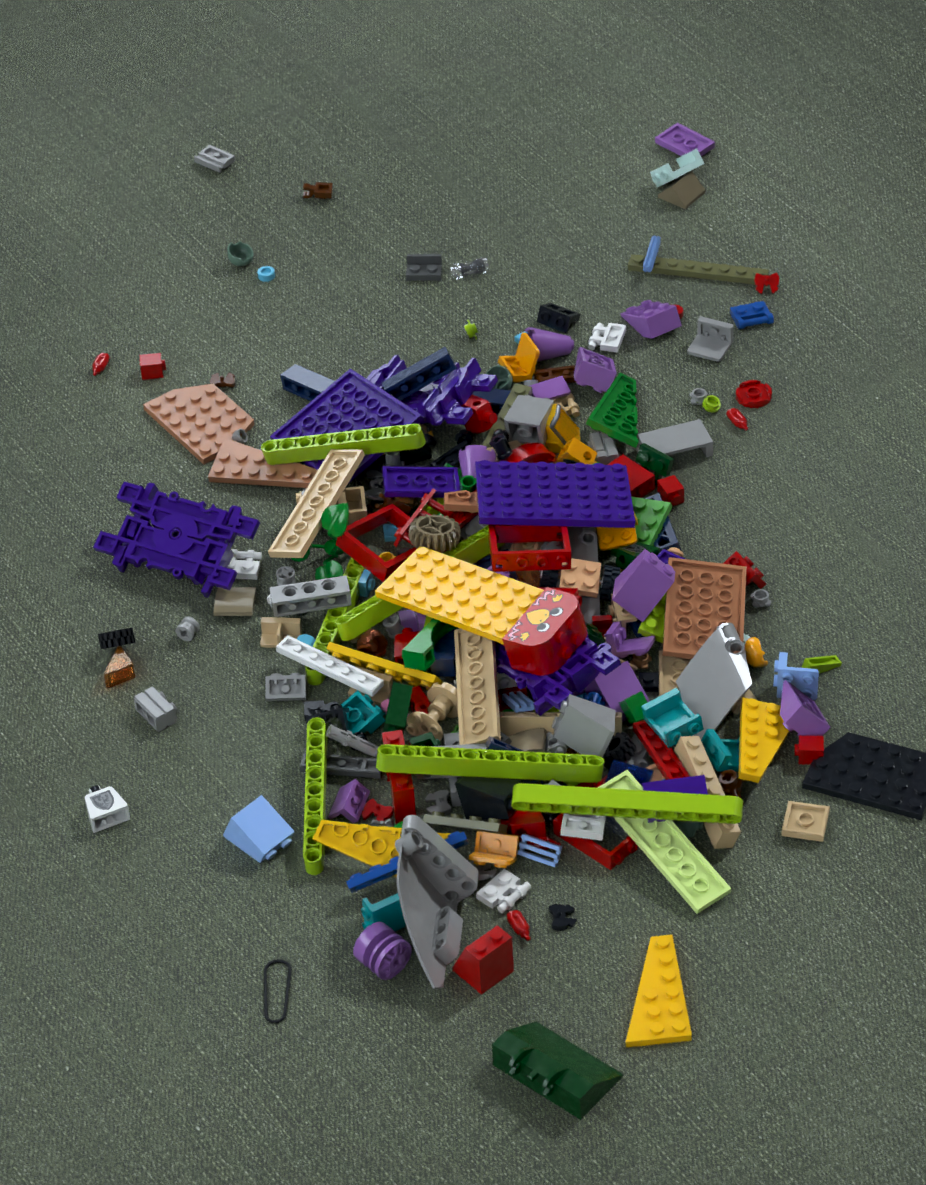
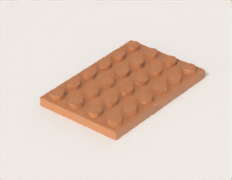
[662,557,746,659]

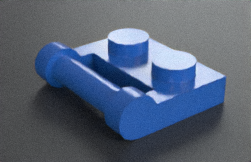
[730,301,774,330]

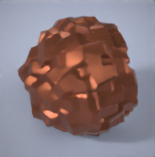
[357,629,387,657]

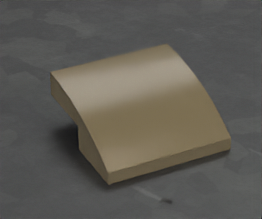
[213,587,257,616]
[509,728,547,752]

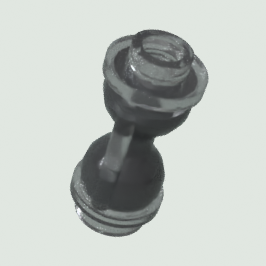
[449,257,490,280]

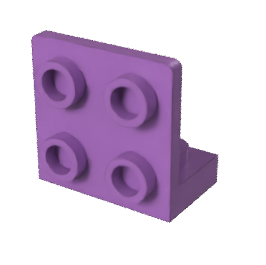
[605,621,656,658]

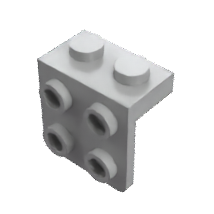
[687,316,734,362]

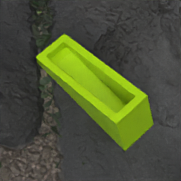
[801,655,842,674]

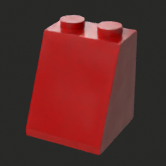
[452,925,514,995]

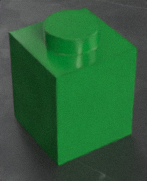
[619,691,648,724]

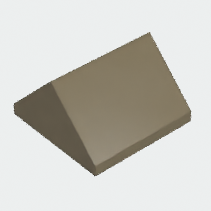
[658,170,705,209]

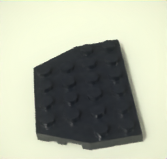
[802,732,926,821]

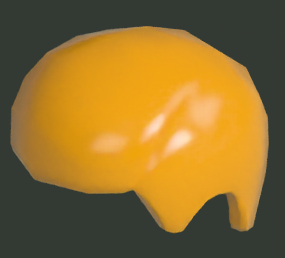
[744,637,768,668]

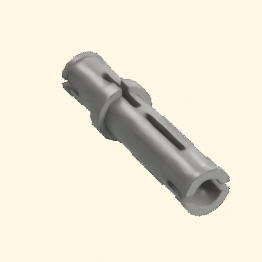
[326,724,379,759]

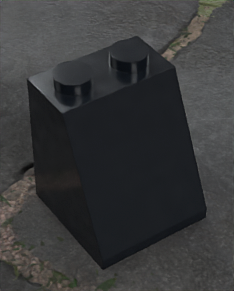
[455,776,523,820]

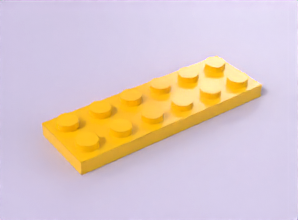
[326,642,443,691]

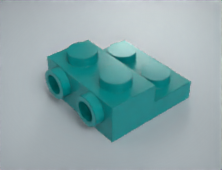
[341,690,385,734]

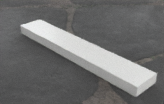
[276,635,384,697]

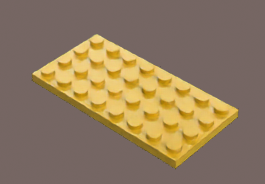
[375,546,544,645]

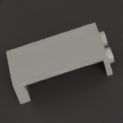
[636,419,713,471]

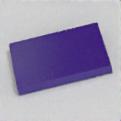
[642,775,708,823]

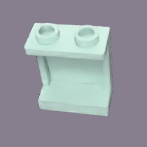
[650,149,704,187]

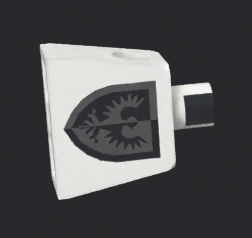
[85,785,130,833]

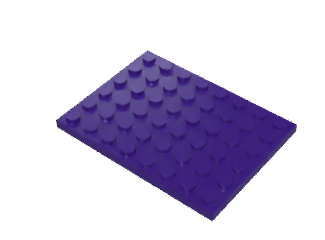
[475,460,635,528]

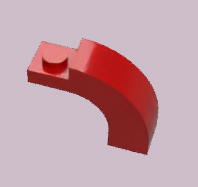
[501,442,556,463]

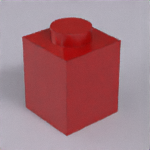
[139,353,166,380]
[657,475,684,506]
[794,735,824,765]

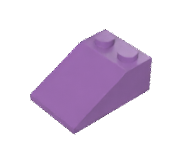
[574,347,617,393]
[780,680,831,737]

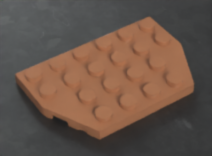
[143,384,254,465]

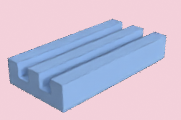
[502,691,535,713]
[517,834,562,867]

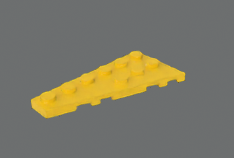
[738,697,790,783]
[312,820,451,878]
[626,934,692,1048]

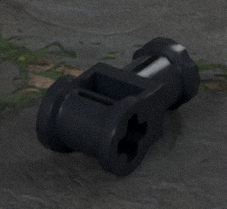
[489,429,513,460]

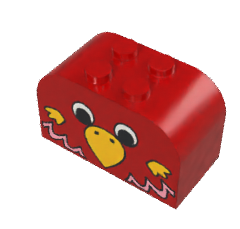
[502,587,588,676]

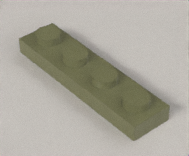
[423,811,508,834]

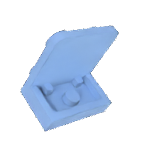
[773,652,819,700]

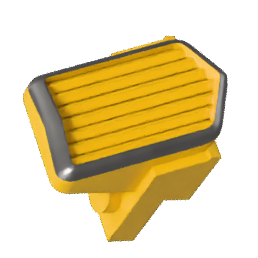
[545,404,581,453]

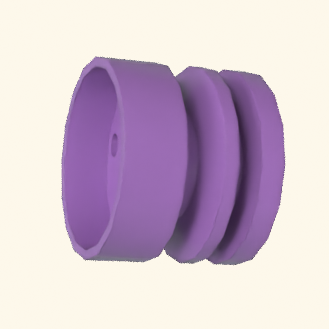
[353,921,412,980]

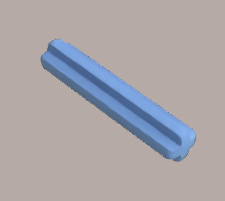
[643,235,661,272]

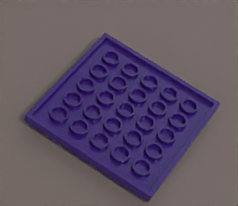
[270,369,423,484]

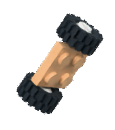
[539,558,620,601]

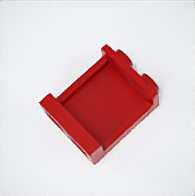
[607,455,655,498]

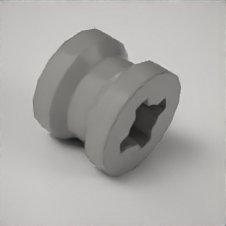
[276,566,296,586]
[175,617,200,641]

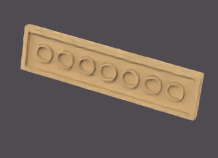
[268,450,365,558]
[454,628,501,745]

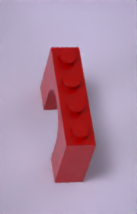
[382,730,416,824]

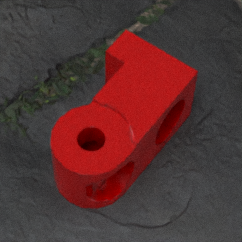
[409,686,431,714]

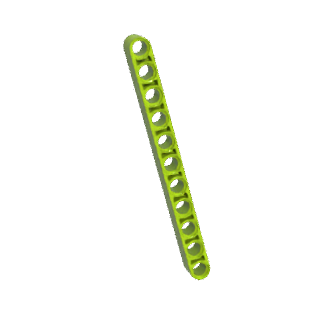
[335,525,505,641]
[376,744,604,783]
[511,783,743,824]

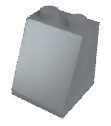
[504,395,555,446]
[552,694,616,758]

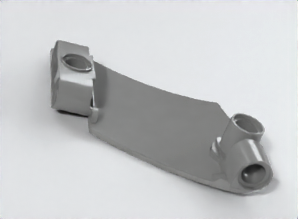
[676,623,752,739]

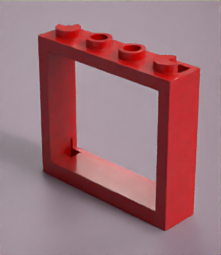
[336,503,417,582]
[488,524,571,572]
[553,774,638,870]

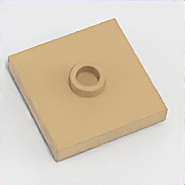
[781,801,830,842]

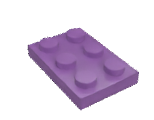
[655,123,715,156]

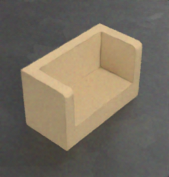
[345,486,367,525]

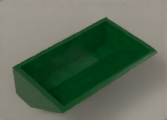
[492,1021,624,1120]

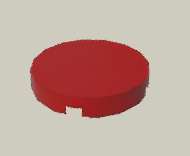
[736,380,772,408]

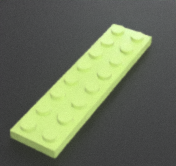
[598,770,731,914]

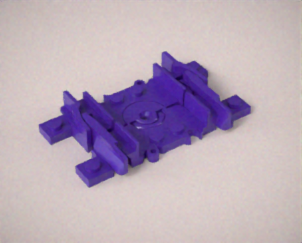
[366,355,498,425]
[93,481,260,598]
[495,635,621,716]

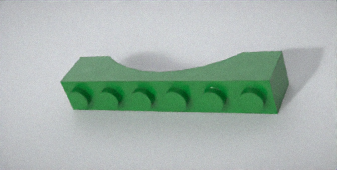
[402,618,457,671]

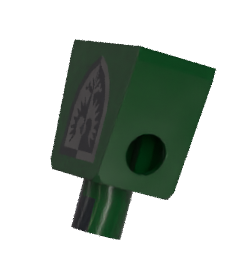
[611,542,660,570]

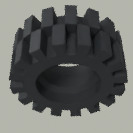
[98,627,136,649]
[603,732,636,769]

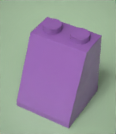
[612,549,675,622]
[585,661,649,722]

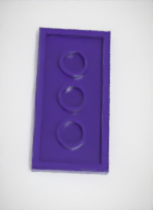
[382,466,460,498]

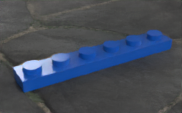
[346,831,469,893]

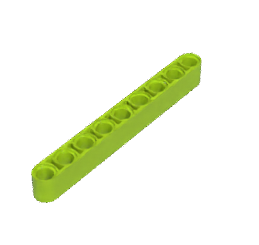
[261,424,426,465]
[305,557,367,685]
[303,717,327,875]

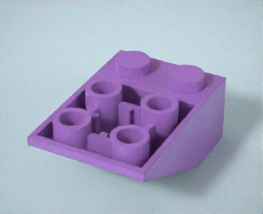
[621,300,682,339]

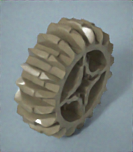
[408,514,461,553]

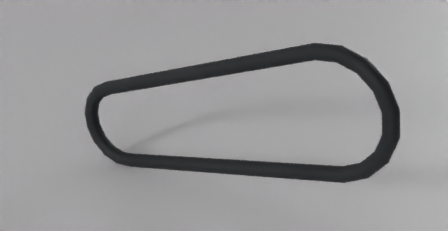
[264,959,292,1023]

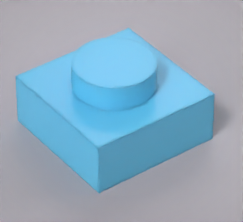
[358,569,375,597]

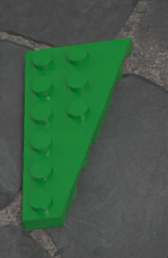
[586,373,638,448]

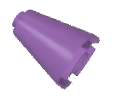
[525,327,574,362]
[458,445,496,479]

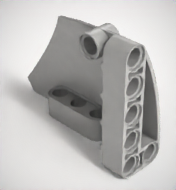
[395,815,479,989]

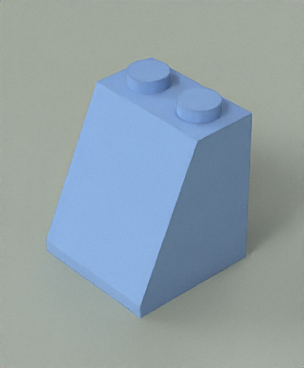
[223,795,295,863]

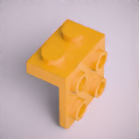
[498,333,540,383]
[596,513,638,551]
[469,830,519,868]

